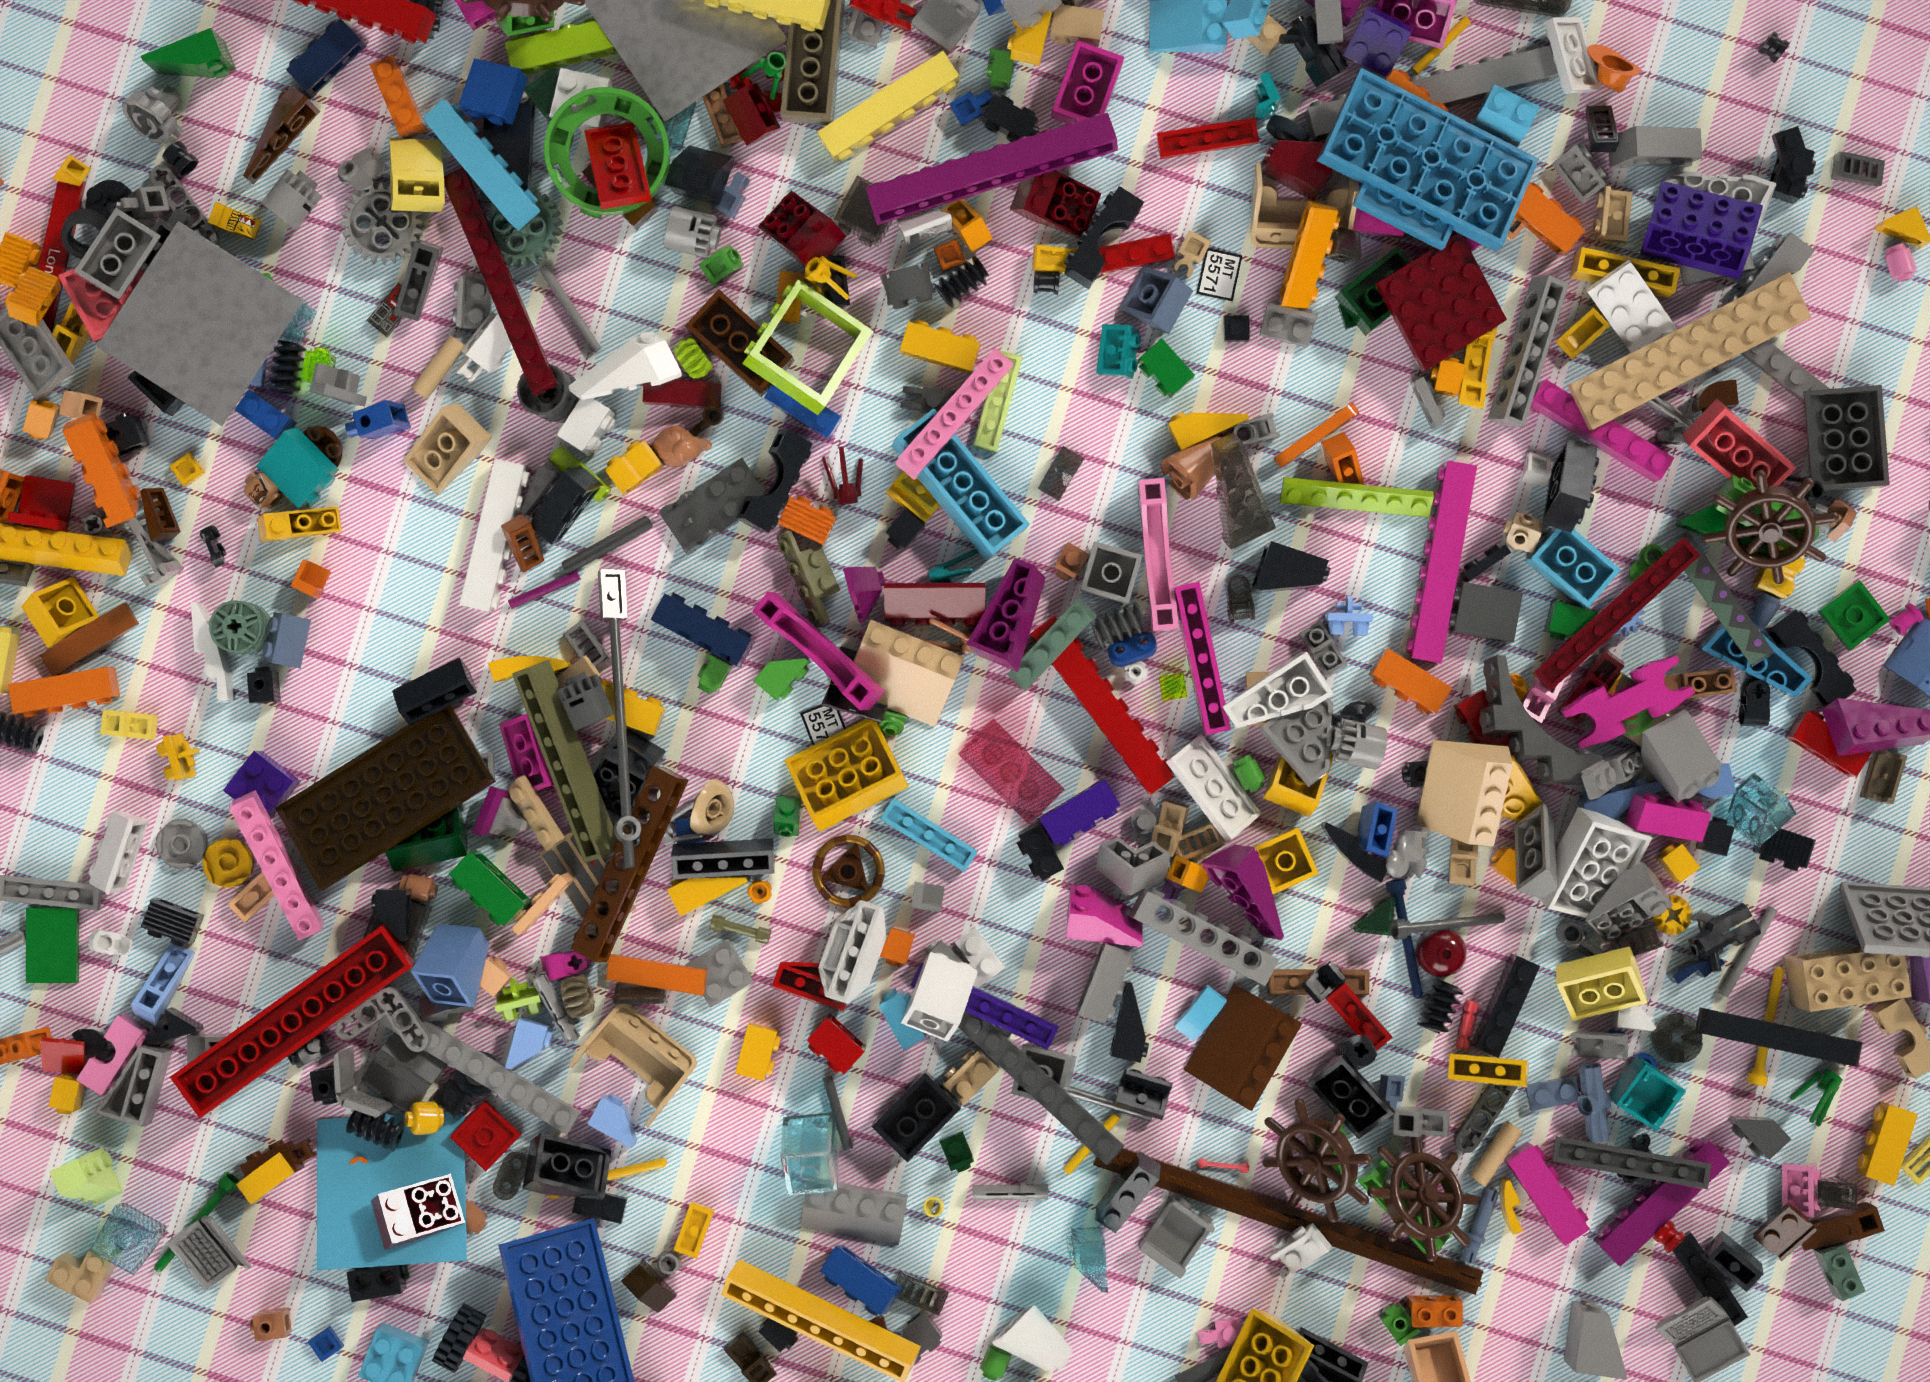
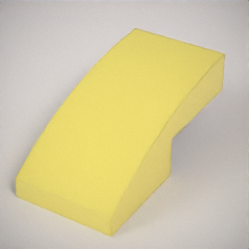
[100,709,158,740]

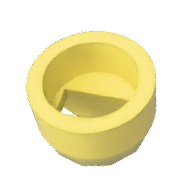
[923,1196,945,1217]

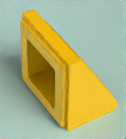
[52,154,91,186]

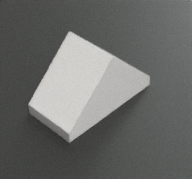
[1611,1005,1656,1031]

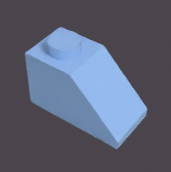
[505,1017,553,1070]
[588,1094,637,1148]

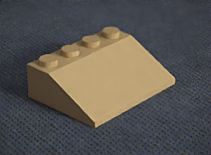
[853,620,964,727]
[1415,740,1513,846]

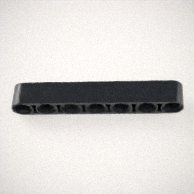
[1695,1007,1863,1067]

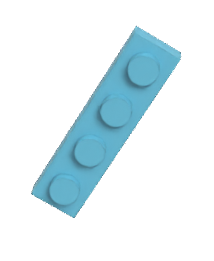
[880,797,978,872]

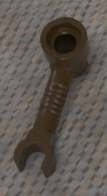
[689,405,724,437]

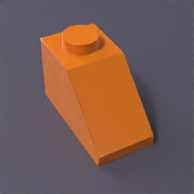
[1321,432,1364,485]

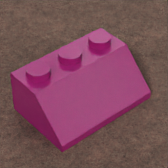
[1376,0,1457,49]
[499,714,555,791]

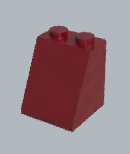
[1261,140,1332,201]

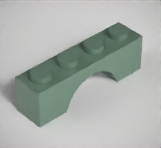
[1007,598,1097,691]

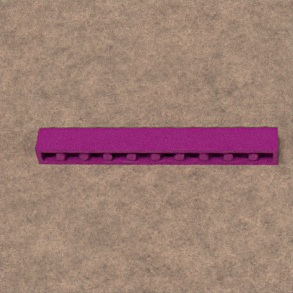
[866,113,1118,225]

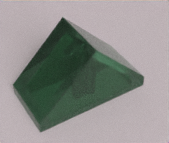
[523,68,559,123]
[1349,895,1395,936]

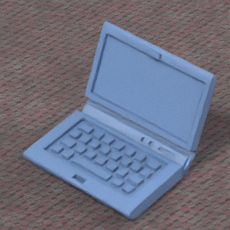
[1884,617,1930,699]

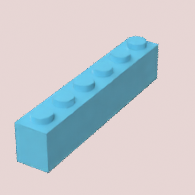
[422,98,541,231]

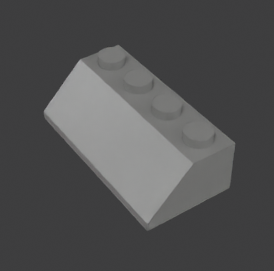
[800,1177,908,1245]

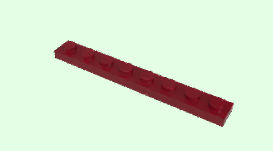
[1532,537,1701,691]

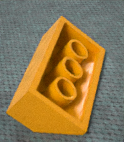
[1278,199,1341,308]

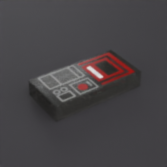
[366,282,404,338]

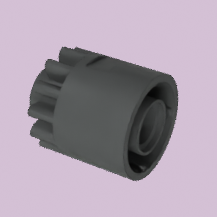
[557,672,614,731]

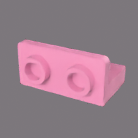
[1782,1163,1822,1217]

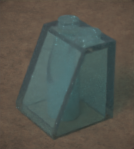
[780,1112,838,1196]

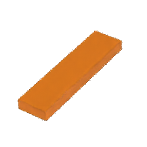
[606,954,708,996]

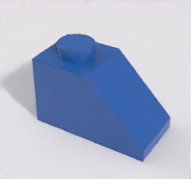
[1357,802,1398,858]

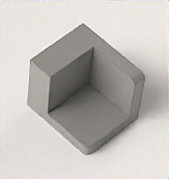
[911,881,945,912]

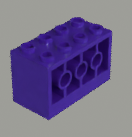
[1639,181,1763,279]

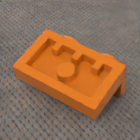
[1407,1295,1463,1327]

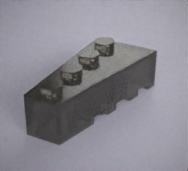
[1211,433,1276,550]

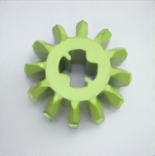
[673,336,713,380]

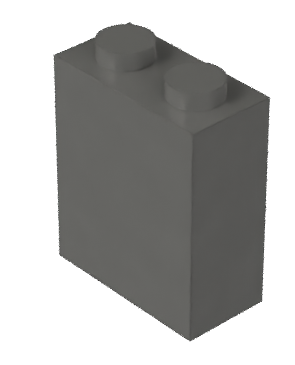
[1449,582,1523,644]

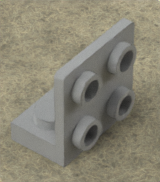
[911,0,980,52]

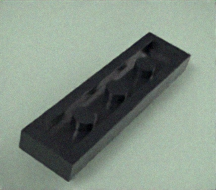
[1672,1231,1748,1326]

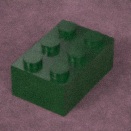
[1334,245,1411,336]

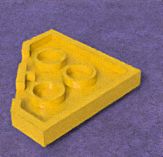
[1500,755,1543,823]

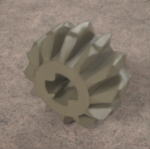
[560,974,595,1018]

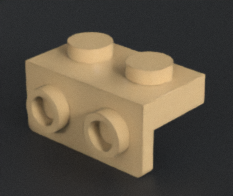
[1593,186,1633,243]

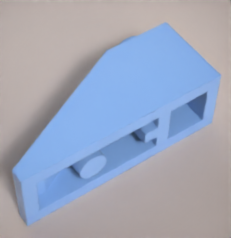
[131,943,195,1026]

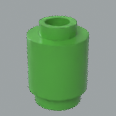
[1232,754,1266,793]
[979,1343,1012,1381]

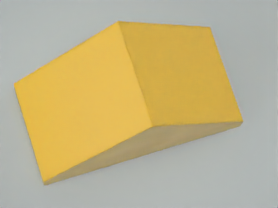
[1874,206,1930,248]

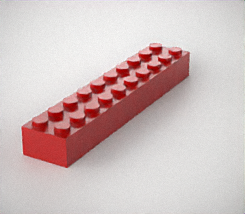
[170,925,415,1119]

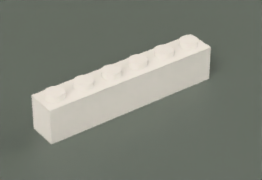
[459,459,530,613]

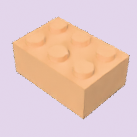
[1403,1331,1471,1382]

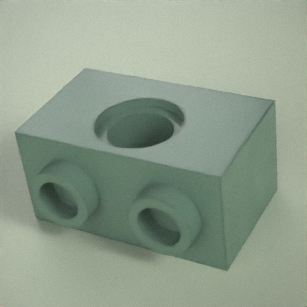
[1812,1243,1866,1301]

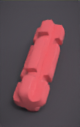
[1455,1000,1479,1050]

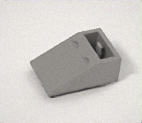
[1586,862,1673,941]

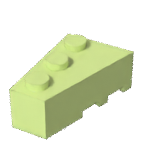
[49,1147,124,1205]

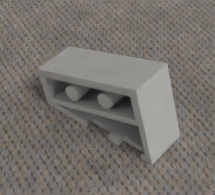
[1609,126,1702,168]
[94,1044,172,1127]

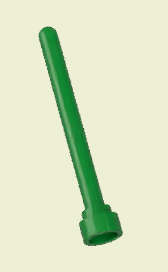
[154,1172,240,1272]

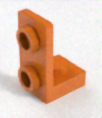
[0,1026,52,1065]

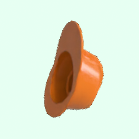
[1587,44,1641,93]

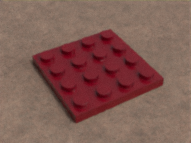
[1375,232,1507,371]

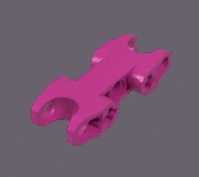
[1561,655,1695,749]

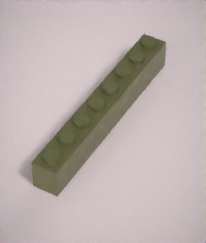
[512,660,618,863]

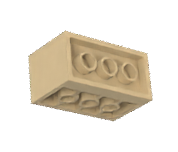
[1783,945,1912,1012]

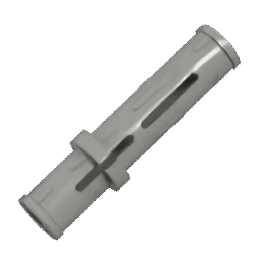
[531,971,580,1044]
[972,1182,1048,1202]

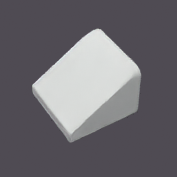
[1522,452,1552,486]

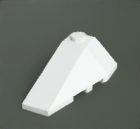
[1665,171,1776,235]
[568,331,682,400]

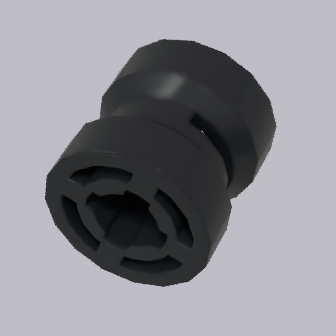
[162,141,199,177]

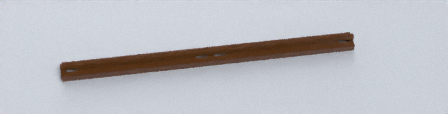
[1093,1148,1484,1295]

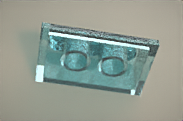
[1067,1227,1108,1293]

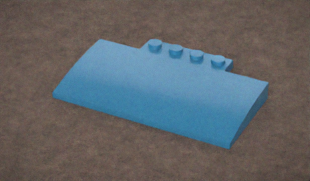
[1317,68,1539,251]

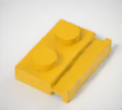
[885,471,940,525]

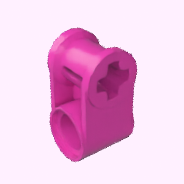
[540,951,592,981]

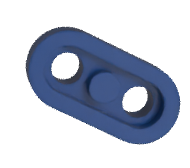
[1108,632,1157,667]

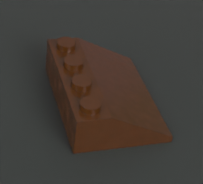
[1184,983,1302,1111]

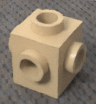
[1502,512,1544,554]

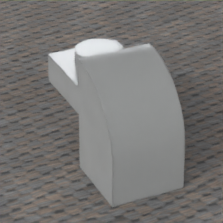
[1393,1106,1450,1137]

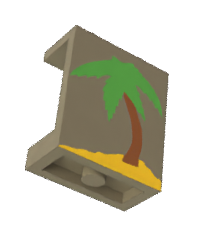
[1607,672,1671,747]

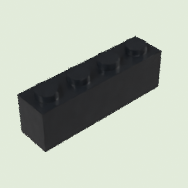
[671,838,775,879]
[1471,953,1540,1058]

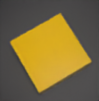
[169,452,206,487]

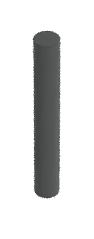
[822,1075,853,1151]

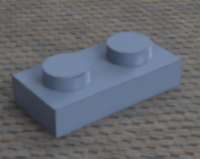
[1525,1075,1580,1111]

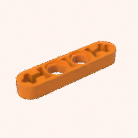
[1273,402,1359,468]

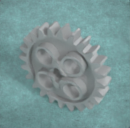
[341,183,424,265]

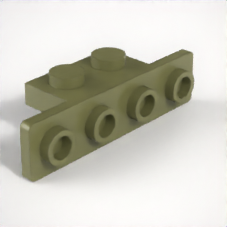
[777,530,840,628]

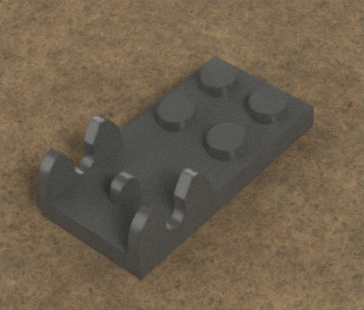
[659,458,766,555]

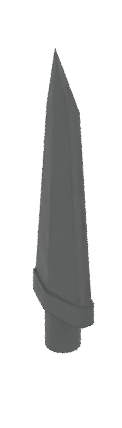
[1174,1349,1231,1382]

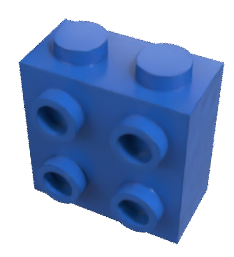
[459,58,528,125]

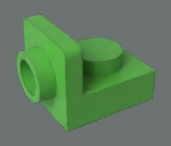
[699,245,744,286]

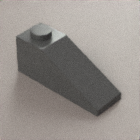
[394,239,444,321]

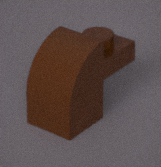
[1692,380,1739,413]

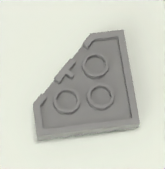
[1259,698,1333,787]

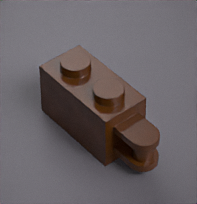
[240,1138,317,1177]

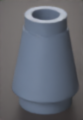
[1751,592,1780,631]

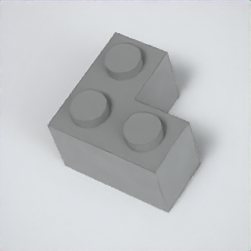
[1096,837,1171,896]

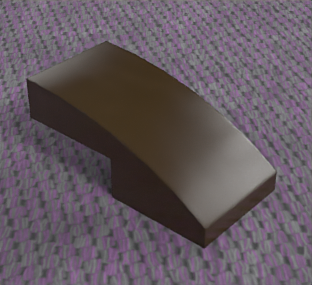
[724,1331,777,1382]

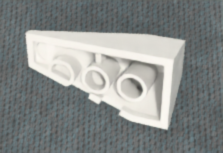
[1222,652,1333,728]

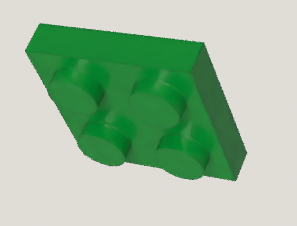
[1817,580,1891,651]

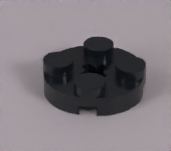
[85,180,133,220]

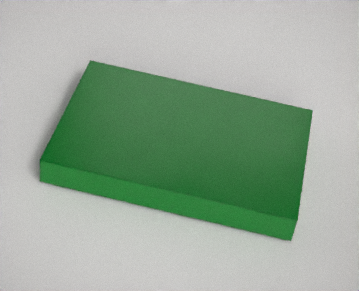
[26,907,79,983]

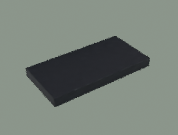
[480,103,535,204]

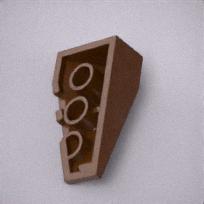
[243,85,321,185]

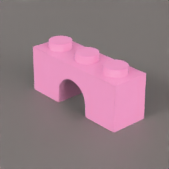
[76,1013,150,1096]

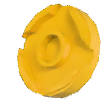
[202,838,254,888]

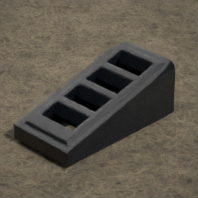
[1585,105,1619,152]

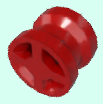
[1653,1221,1686,1253]

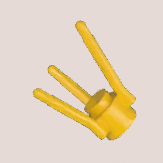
[804,256,857,300]

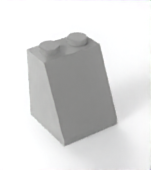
[1641,709,1721,803]
[1564,1298,1627,1380]

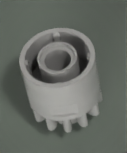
[261,169,323,230]
[664,206,721,258]
[1329,718,1387,770]

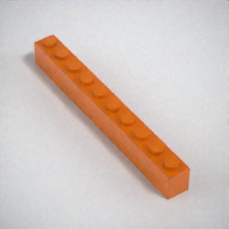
[1384,68,1585,256]

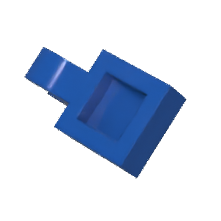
[949,89,993,127]

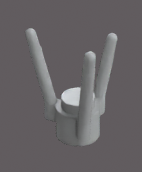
[661,802,703,846]

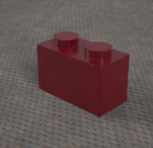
[723,83,781,146]

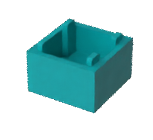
[1609,1055,1686,1132]

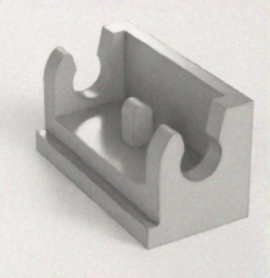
[1571,1031,1628,1060]

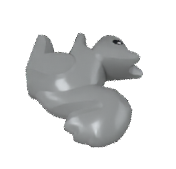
[1386,830,1429,878]

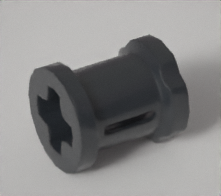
[1033,272,1060,295]

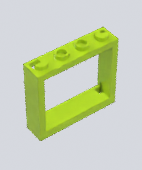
[742,279,873,415]

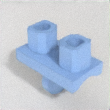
[1324,595,1373,636]

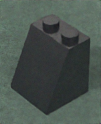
[1250,541,1331,594]

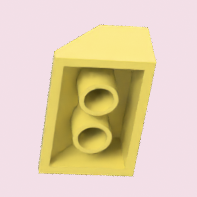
[1556,946,1647,1021]

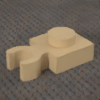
[1173,230,1211,279]

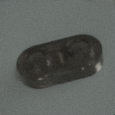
[493,1150,528,1200]

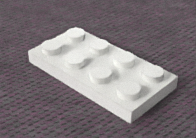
[1586,260,1677,353]
[1166,734,1262,843]

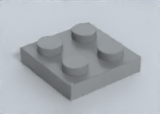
[685,938,754,1008]

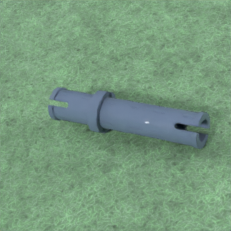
[1459,1187,1500,1264]

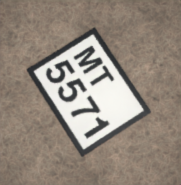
[1196,248,1242,302]
[800,705,846,746]

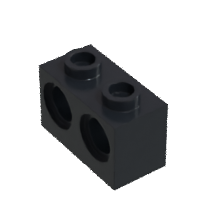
[346,1265,407,1302]

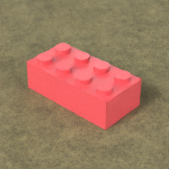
[1682,398,1796,488]

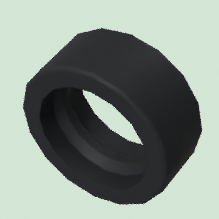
[61,209,107,259]

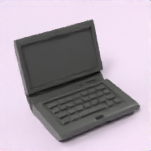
[362,1033,448,1113]

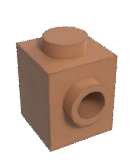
[250,1307,292,1342]

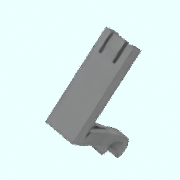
[126,516,184,586]

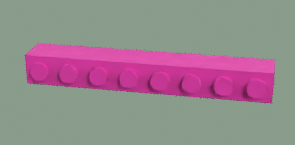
[1405,460,1477,664]

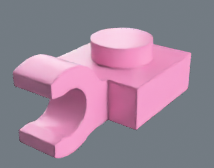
[1197,1317,1241,1348]

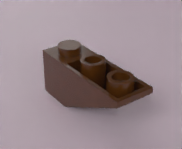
[1801,1202,1885,1251]

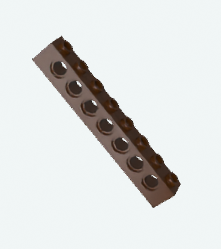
[571,765,689,962]

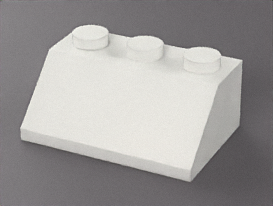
[89,811,149,894]

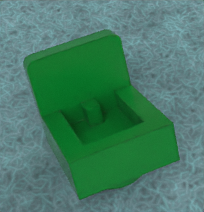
[773,796,801,837]

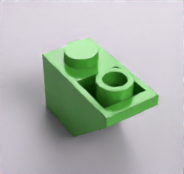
[753,658,810,701]

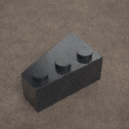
[1296,1327,1369,1382]

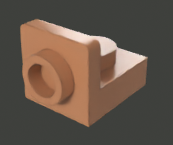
[1826,498,1857,542]
[1053,542,1090,582]

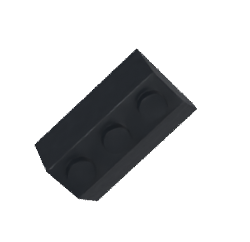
[1307,1055,1395,1139]

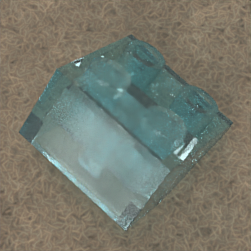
[1726,773,1797,847]

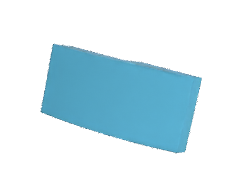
[1174,984,1227,1042]

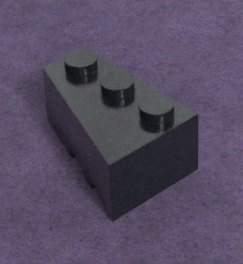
[531,465,603,545]

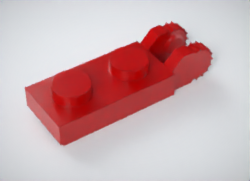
[849,0,917,31]

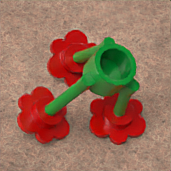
[728,52,786,113]

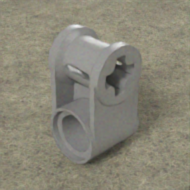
[1230,413,1281,448]

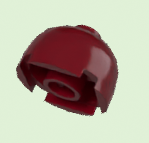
[1415,929,1467,977]

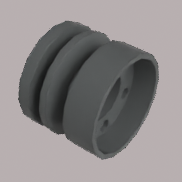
[517,364,580,422]

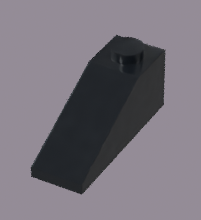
[1110,980,1149,1063]

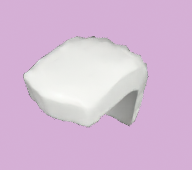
[88,929,132,956]

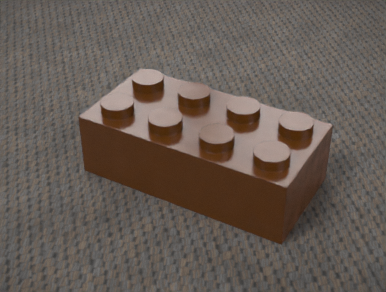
[685,289,795,397]

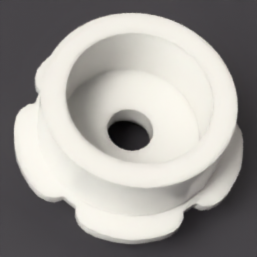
[1123,661,1148,684]

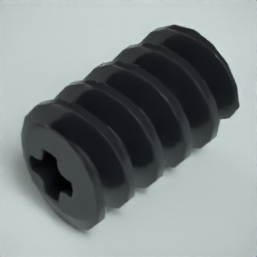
[933,255,989,308]
[268,340,307,394]
[0,712,44,754]
[1417,978,1464,1034]
[1335,1035,1377,1070]
[346,1110,404,1152]

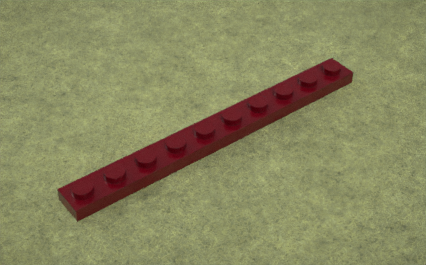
[444,167,558,396]

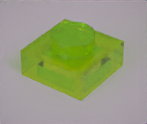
[1158,673,1188,702]

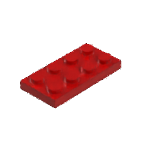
[584,122,651,210]

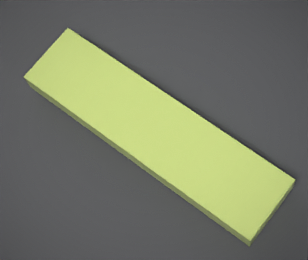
[973,350,1023,453]

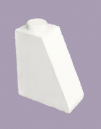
[992,1304,1073,1371]

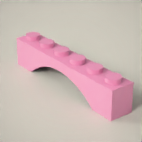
[1137,478,1179,632]

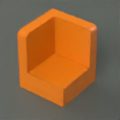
[290,559,331,598]

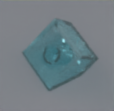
[89,1202,168,1275]

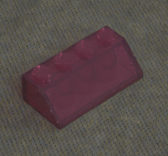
[958,718,1065,824]

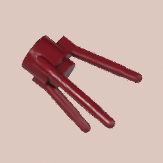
[822,446,863,505]

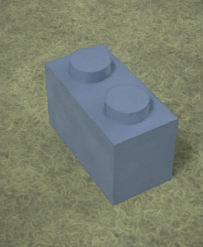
[262,612,311,669]

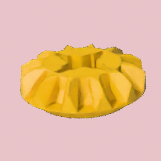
[1652,895,1693,935]

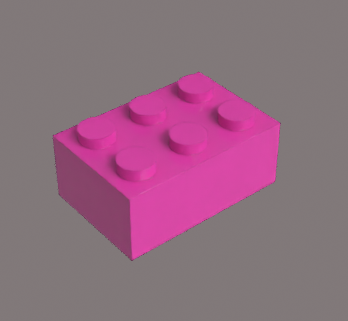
[1051,40,1124,124]

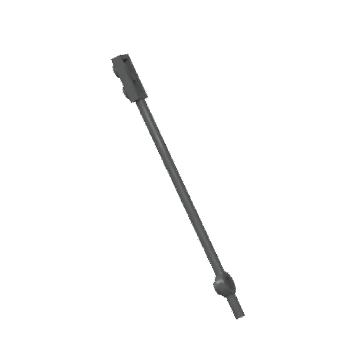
[598,569,641,868]

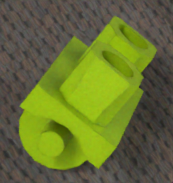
[495,977,542,1021]

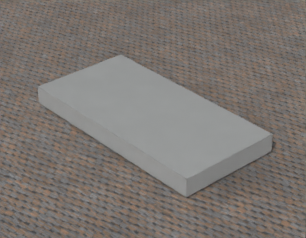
[0,306,75,402]

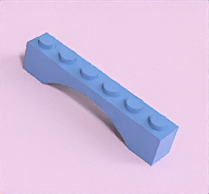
[1577,760,1737,820]

